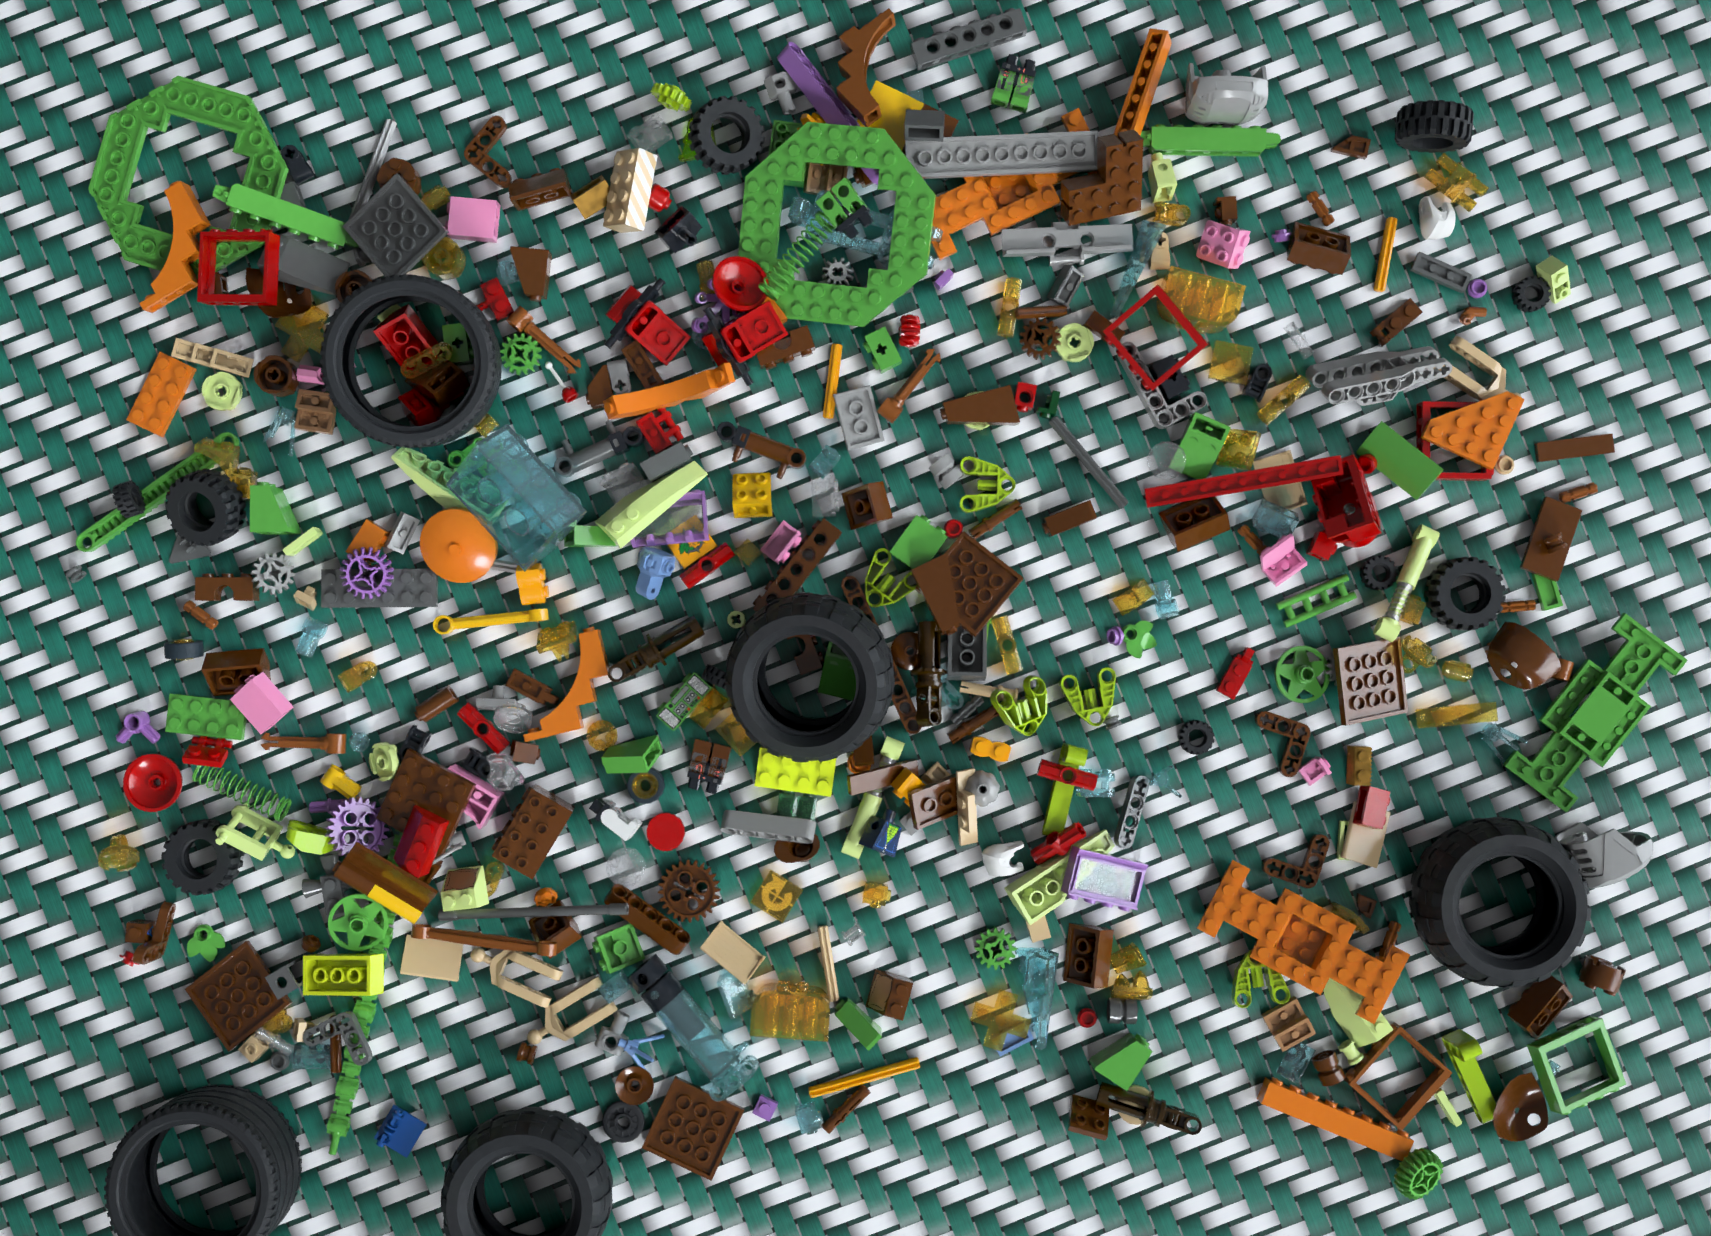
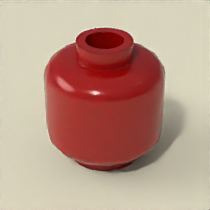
[648,183,672,212]

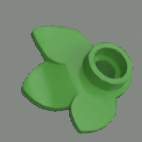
[1122,621,1157,659]
[187,924,225,962]

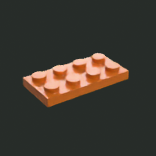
[126,352,197,437]

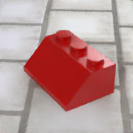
[373,304,443,377]
[393,805,449,878]

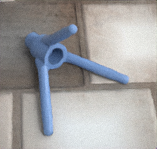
[617,1034,665,1069]

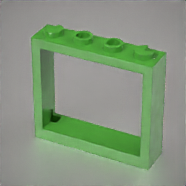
[1527,1016,1626,1115]

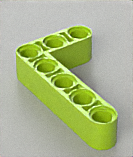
[1042,743,1088,836]
[1442,1029,1496,1124]

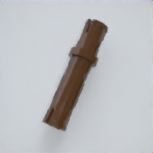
[968,499,1023,540]
[947,705,999,744]
[821,1084,871,1134]

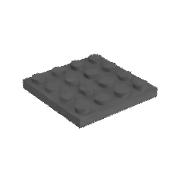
[342,173,449,277]

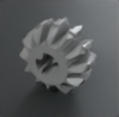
[822,257,854,286]

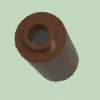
[414,685,459,722]

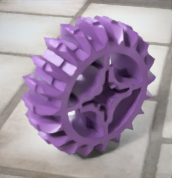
[340,547,394,599]

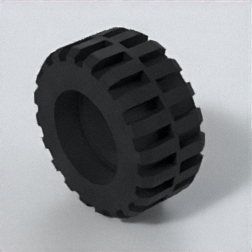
[688,96,765,175]
[1394,100,1474,153]
[165,469,246,546]
[1424,557,1506,631]
[161,819,244,896]

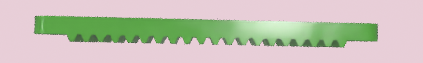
[76,432,239,552]

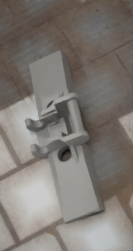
[1001,222,1133,266]

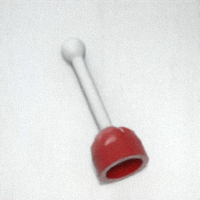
[545,361,579,403]

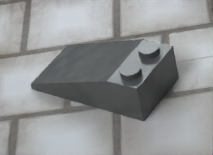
[257,233,350,296]
[946,624,987,681]

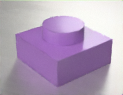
[934,268,954,291]
[752,1094,778,1122]

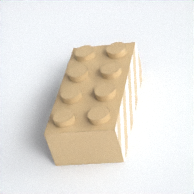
[603,148,657,233]

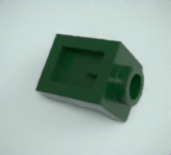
[1036,390,1060,419]

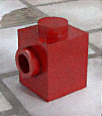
[1306,530,1338,561]

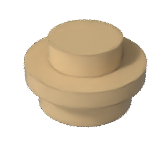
[1494,455,1514,475]

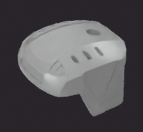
[1185,63,1268,125]
[1555,822,1653,889]

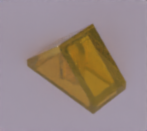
[1112,579,1155,616]
[690,688,729,729]
[1110,943,1147,974]

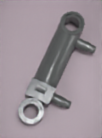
[554,420,644,477]

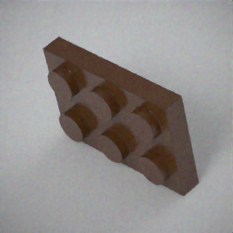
[907,773,958,830]

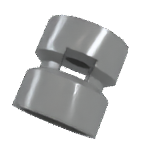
[929,453,964,489]

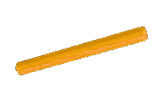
[808,1057,920,1098]

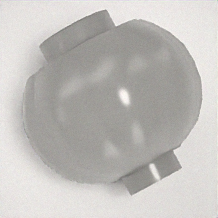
[965,770,1000,807]

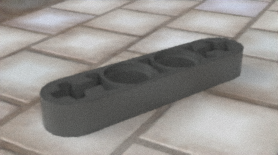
[1114,775,1150,849]

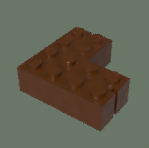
[1061,130,1143,226]

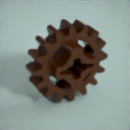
[1019,318,1062,360]

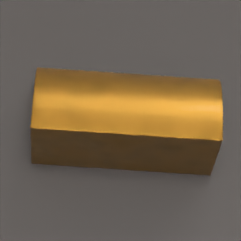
[570,175,610,219]

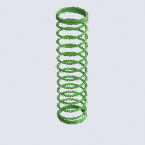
[758,211,836,301]
[192,765,292,822]

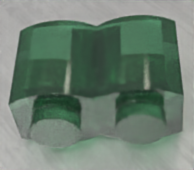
[776,790,818,821]

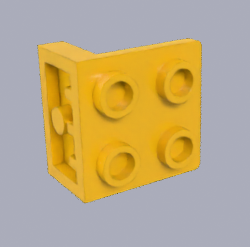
[732,472,772,518]

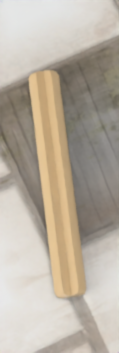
[818,925,839,1002]

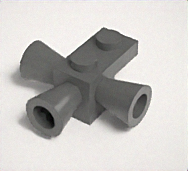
[302,853,352,915]

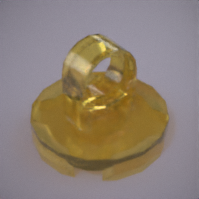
[1401,635,1437,673]
[98,834,140,872]

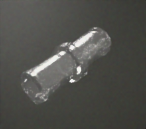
[1283,321,1315,359]
[254,1026,295,1056]

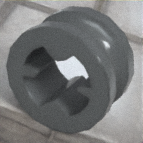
[66,565,87,583]
[1103,715,1122,730]

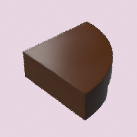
[1356,893,1377,919]

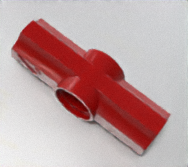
[679,542,735,589]
[457,702,510,755]
[1037,759,1098,791]
[1031,822,1086,865]

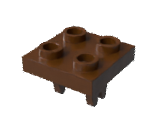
[1068,1094,1109,1141]

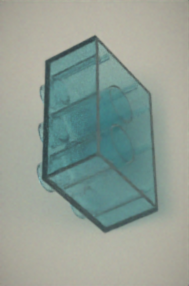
[446,424,587,572]

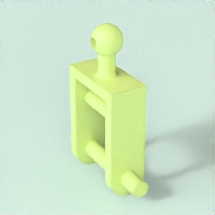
[215,803,295,861]

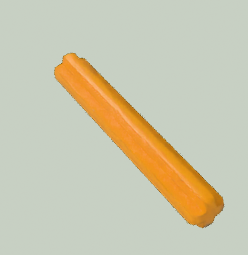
[1374,217,1398,292]
[823,343,843,419]

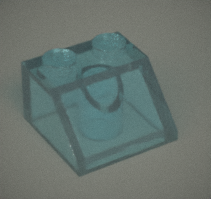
[717,972,756,1019]

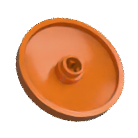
[420,507,498,583]

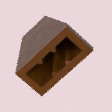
[510,246,552,302]
[1041,500,1097,537]

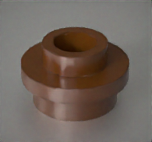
[301,935,321,953]

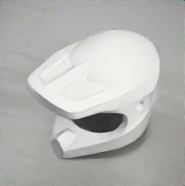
[1419,196,1456,240]
[981,841,1024,876]

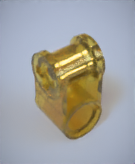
[1152,202,1191,227]
[337,661,377,693]

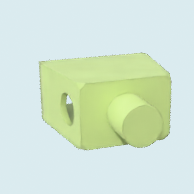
[1148,153,1177,203]

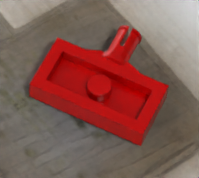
[476,277,514,321]

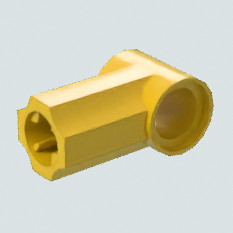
[320,764,362,799]

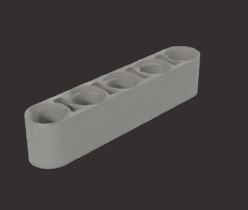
[720,810,816,844]

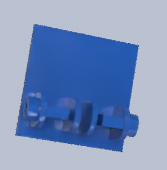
[374,1104,427,1158]

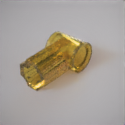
[696,260,715,300]

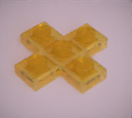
[275,304,329,363]
[970,989,1031,1052]

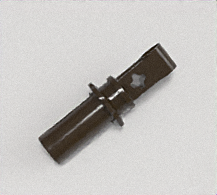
[608,615,705,682]
[911,621,947,727]
[1095,1082,1202,1135]

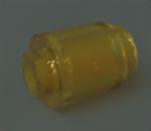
[421,184,451,210]
[1442,660,1473,682]

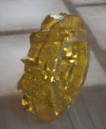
[586,720,618,751]

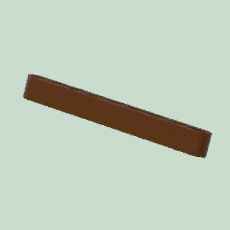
[841,576,921,734]

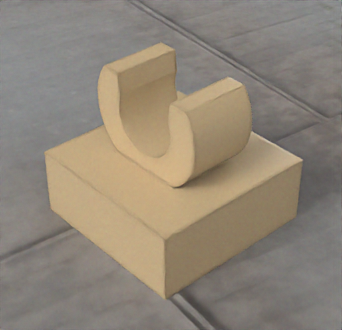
[294,586,317,611]
[292,1018,315,1042]

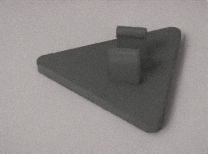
[169,535,211,564]

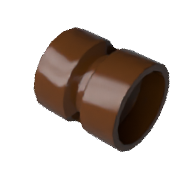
[1311,1050,1346,1086]

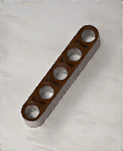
[604,884,690,955]

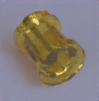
[474,413,500,439]

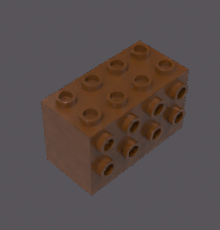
[491,784,575,879]

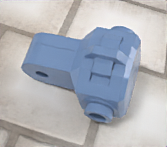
[636,547,676,600]

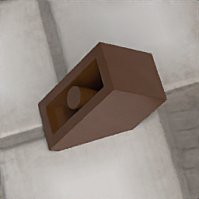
[585,365,614,409]

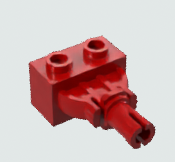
[398,389,464,426]

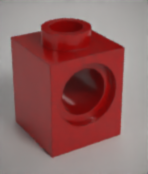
[1014,382,1037,412]

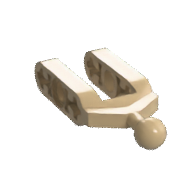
[1433,336,1522,401]
[470,947,564,1008]
[527,976,618,1045]

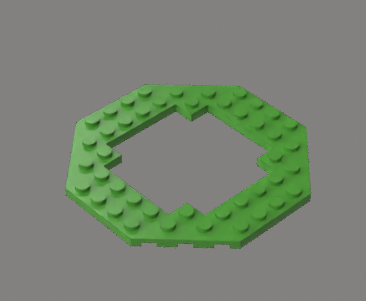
[88,76,289,279]
[738,122,936,327]

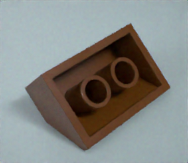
[508,168,572,211]
[1287,222,1351,275]
[1158,497,1230,552]
[201,648,271,696]
[1063,923,1114,989]
[1507,975,1573,1040]

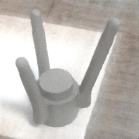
[432,830,467,865]

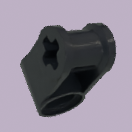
[281,145,315,185]
[1241,364,1272,403]
[399,725,432,760]
[460,747,499,779]

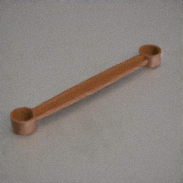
[411,924,557,956]

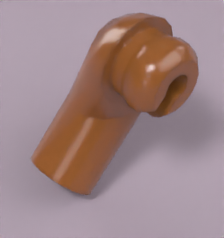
[1459,307,1487,325]

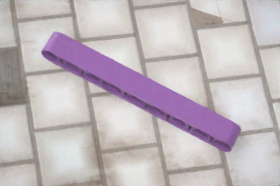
[777,42,879,185]

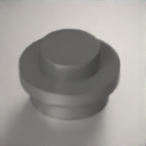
[270,1051,290,1071]

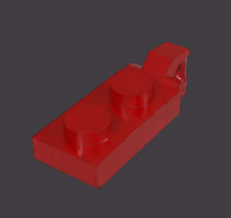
[1216,647,1255,700]

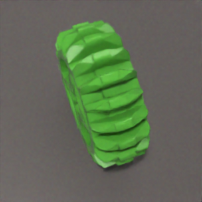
[1393,1148,1443,1200]

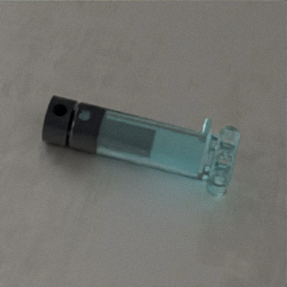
[626,954,759,1101]

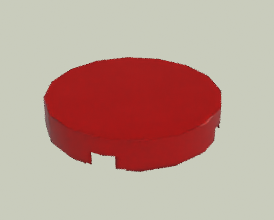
[647,812,685,851]

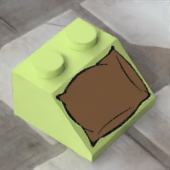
[440,865,489,912]

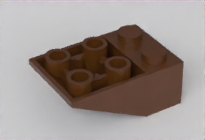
[405,359,470,409]

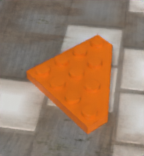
[1420,391,1525,470]

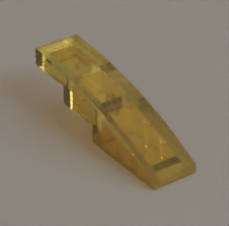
[1416,701,1498,728]

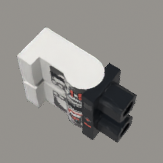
[589,798,643,841]

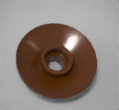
[891,632,918,670]
[615,1066,654,1105]

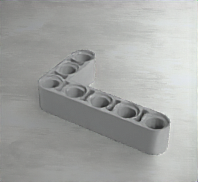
[1117,342,1207,429]

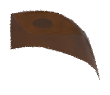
[245,267,312,318]
[1487,622,1562,690]
[1493,1072,1548,1142]

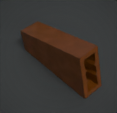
[940,385,1020,426]
[911,553,960,636]

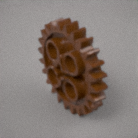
[658,859,721,923]

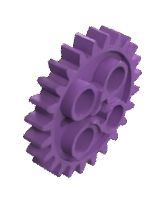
[325,797,389,857]

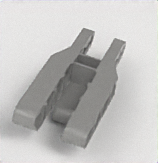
[1305,346,1452,406]

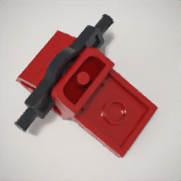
[604,277,691,366]
[701,300,788,386]

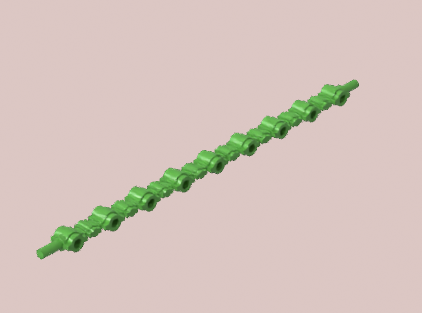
[327,829,403,1155]

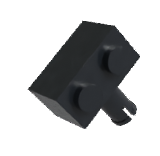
[655,206,703,253]

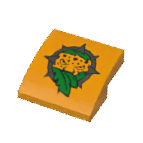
[667,515,717,569]

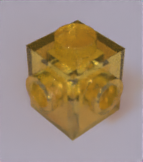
[862,881,891,908]

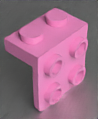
[1196,220,1250,269]
[760,520,802,564]
[1260,534,1307,587]

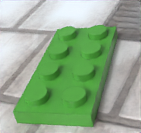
[165,693,246,740]

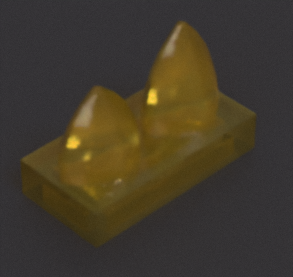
[1111,970,1153,1000]

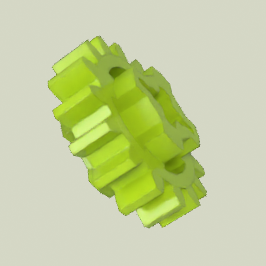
[651,82,692,112]

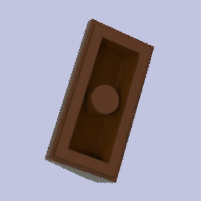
[1083,310,1125,348]

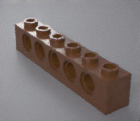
[752,518,842,612]

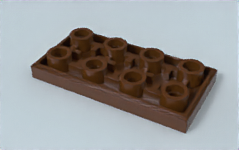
[1520,496,1583,582]

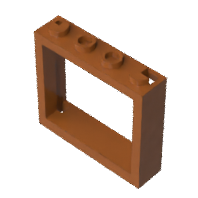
[1344,1022,1452,1131]

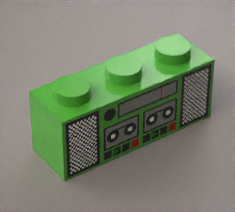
[656,672,713,731]

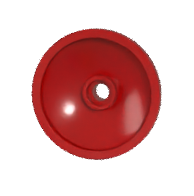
[712,256,769,311]
[123,754,182,812]

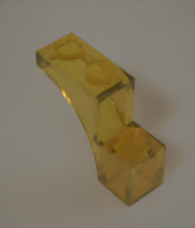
[194,438,258,499]

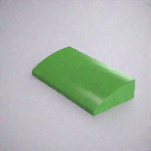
[1356,421,1443,500]

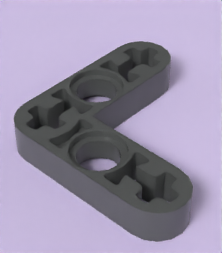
[303,1011,373,1066]

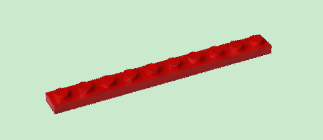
[1144,455,1344,508]

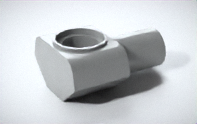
[764,72,797,115]
[595,1011,630,1056]

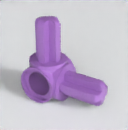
[116,710,161,744]

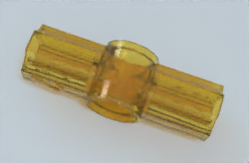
[997,277,1022,338]
[1257,374,1311,425]
[991,615,1023,675]

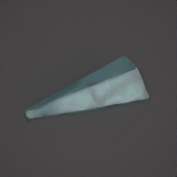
[1110,220,1166,319]
[1015,948,1059,1050]

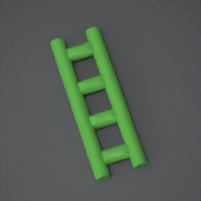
[1275,574,1357,628]

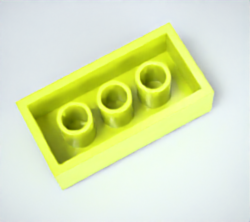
[754,746,837,797]
[303,954,384,996]

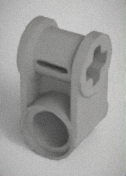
[607,359,631,395]

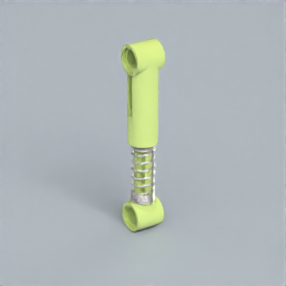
[1373,524,1440,642]
[841,736,905,859]

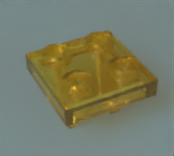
[1216,429,1261,471]
[536,621,577,661]
[715,713,757,757]

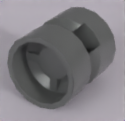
[1107,998,1138,1024]

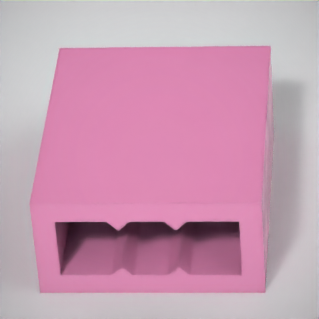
[445,196,501,243]
[230,672,293,734]

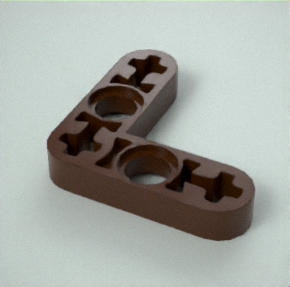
[464,116,512,188]
[1255,711,1310,777]
[1261,834,1330,888]
[133,901,176,965]

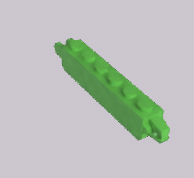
[1140,124,1281,157]
[212,184,359,249]

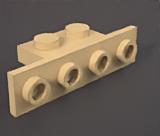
[956,768,978,846]

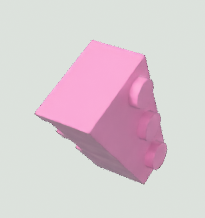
[448,763,504,830]

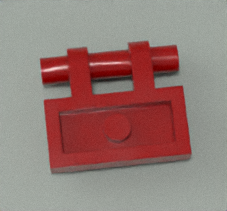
[636,408,684,455]
[182,736,233,768]

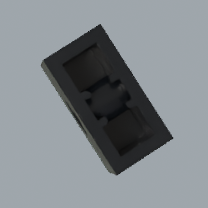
[1149,355,1190,401]

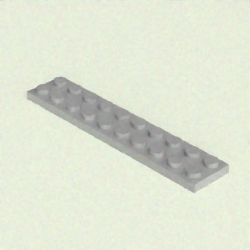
[905,131,1098,179]

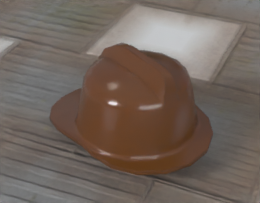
[774,834,820,863]

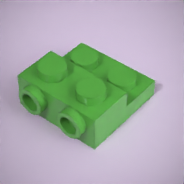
[592,923,645,974]

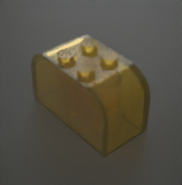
[1157,266,1246,334]
[750,980,830,1042]

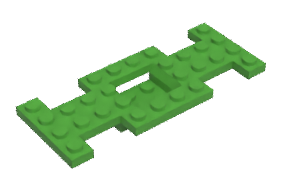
[1503,613,1688,813]

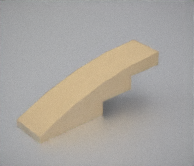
[171,338,254,378]

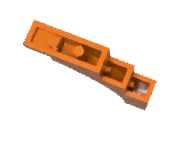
[139,181,211,313]
[603,363,735,420]
[523,627,609,742]

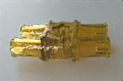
[1424,153,1489,212]

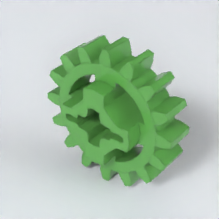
[500,333,542,376]
[974,927,1017,970]

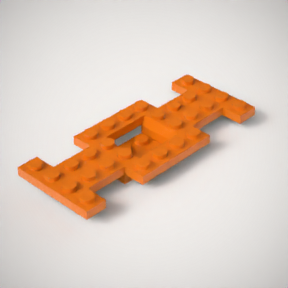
[931,108,1097,261]
[1196,860,1410,1024]

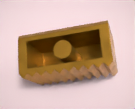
[1346,745,1372,786]

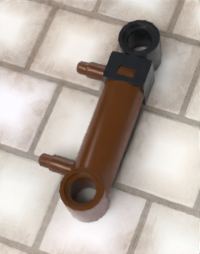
[717,422,806,479]

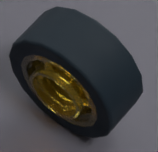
[164,639,204,660]
[627,767,665,804]

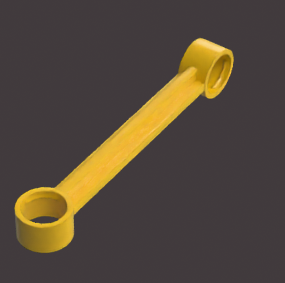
[433,609,549,634]

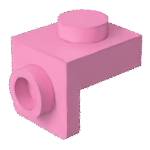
[1298,756,1332,786]

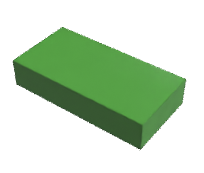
[1531,574,1563,611]

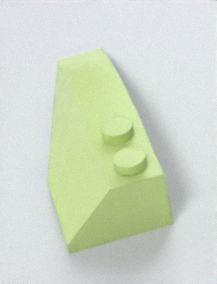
[391,447,510,526]
[595,461,708,549]
[1004,829,1115,925]
[1323,978,1394,1048]

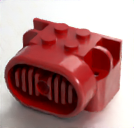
[1311,454,1382,548]

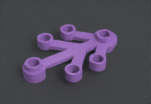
[691,278,745,333]

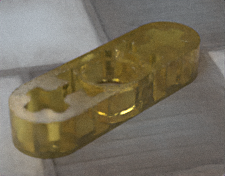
[401,342,453,379]

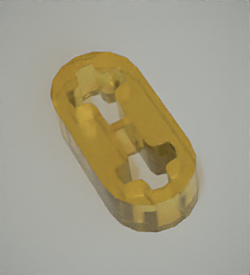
[484,861,505,897]

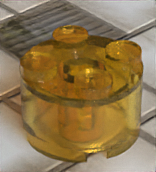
[423,237,466,280]

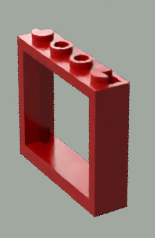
[197,229,280,306]
[1103,284,1209,391]
[1416,401,1494,481]

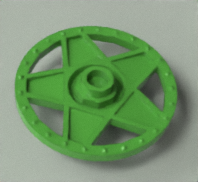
[1275,646,1330,703]
[328,893,388,951]

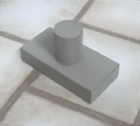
[476,685,519,711]

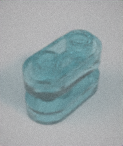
[1076,769,1115,797]

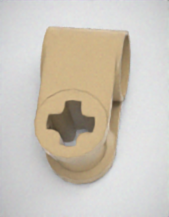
[1148,231,1170,270]

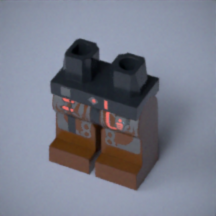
[687,739,732,794]

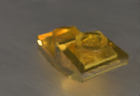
[1330,901,1370,934]

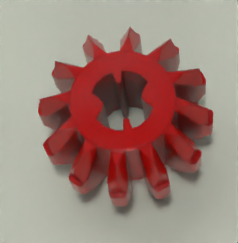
[898,314,920,347]

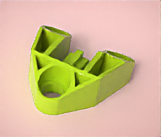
[959,456,1016,513]
[865,548,917,608]
[1059,668,1116,726]
[990,675,1047,736]
[286,820,345,855]
[1231,950,1290,1008]

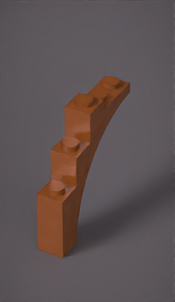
[836,8,896,127]

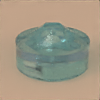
[349,732,370,752]

